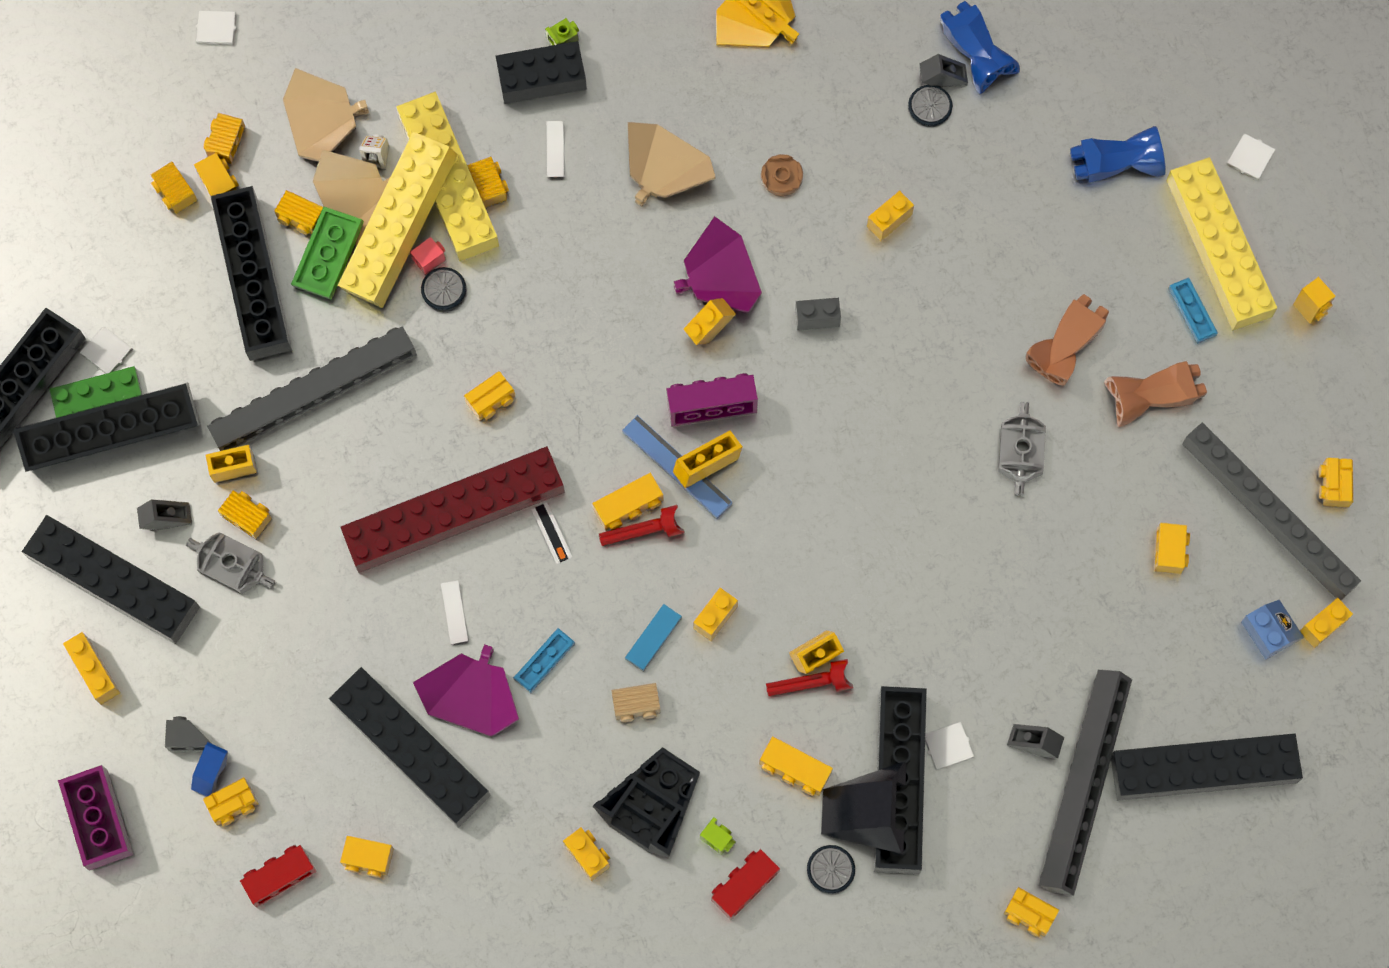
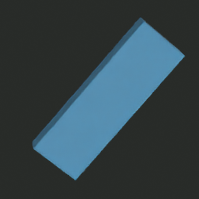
[1169,278,1218,344]
[625,604,682,672]
[513,628,575,693]

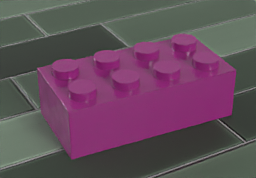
[666,373,758,427]
[58,765,133,871]

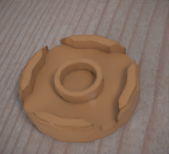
[761,154,803,196]

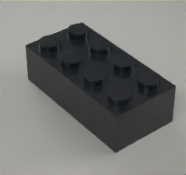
[495,41,587,104]

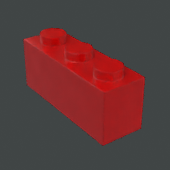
[240,845,317,908]
[711,849,780,920]

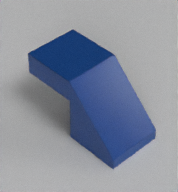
[191,742,228,796]

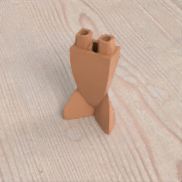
[1025,294,1109,386]
[1104,361,1207,427]

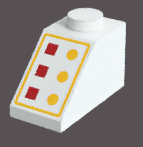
[359,135,389,170]

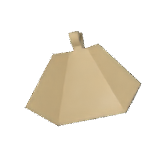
[283,68,369,162]
[628,122,716,207]
[313,150,390,245]

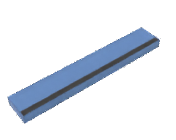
[622,415,732,519]

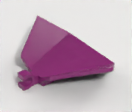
[674,216,762,313]
[413,644,519,737]

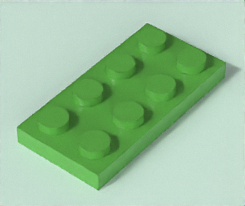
[291,206,364,300]
[50,366,142,417]

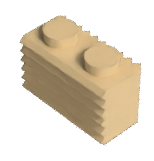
[611,683,661,722]

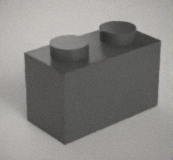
[795,297,841,330]

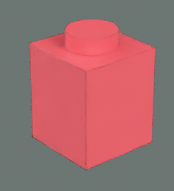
[410,237,446,275]

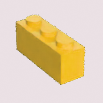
[673,430,743,489]
[592,472,664,531]
[63,632,120,705]
[759,736,833,796]

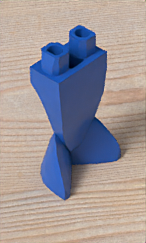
[940,1,1020,94]
[1070,126,1166,183]

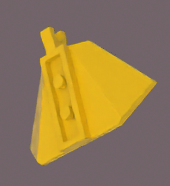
[716,0,799,47]

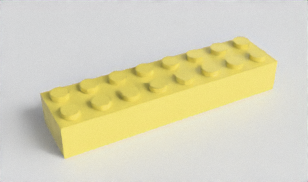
[396,91,499,262]
[337,132,458,308]
[1166,157,1277,331]

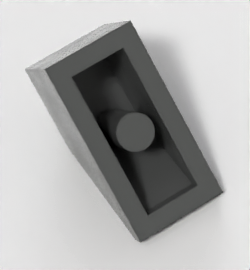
[919,54,968,87]
[137,499,192,530]
[165,716,212,751]
[1007,724,1064,758]

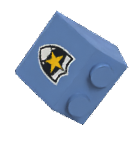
[1241,600,1304,660]

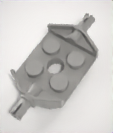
[998,402,1046,496]
[186,532,275,594]

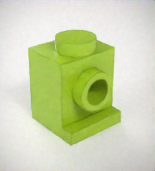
[545,18,579,45]
[700,817,736,855]

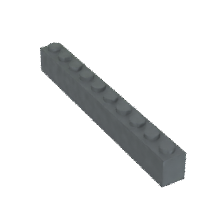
[207,326,417,451]
[1183,422,1361,601]
[1039,669,1132,896]

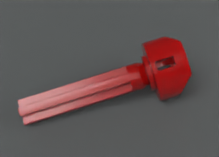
[599,505,685,546]
[766,659,853,696]

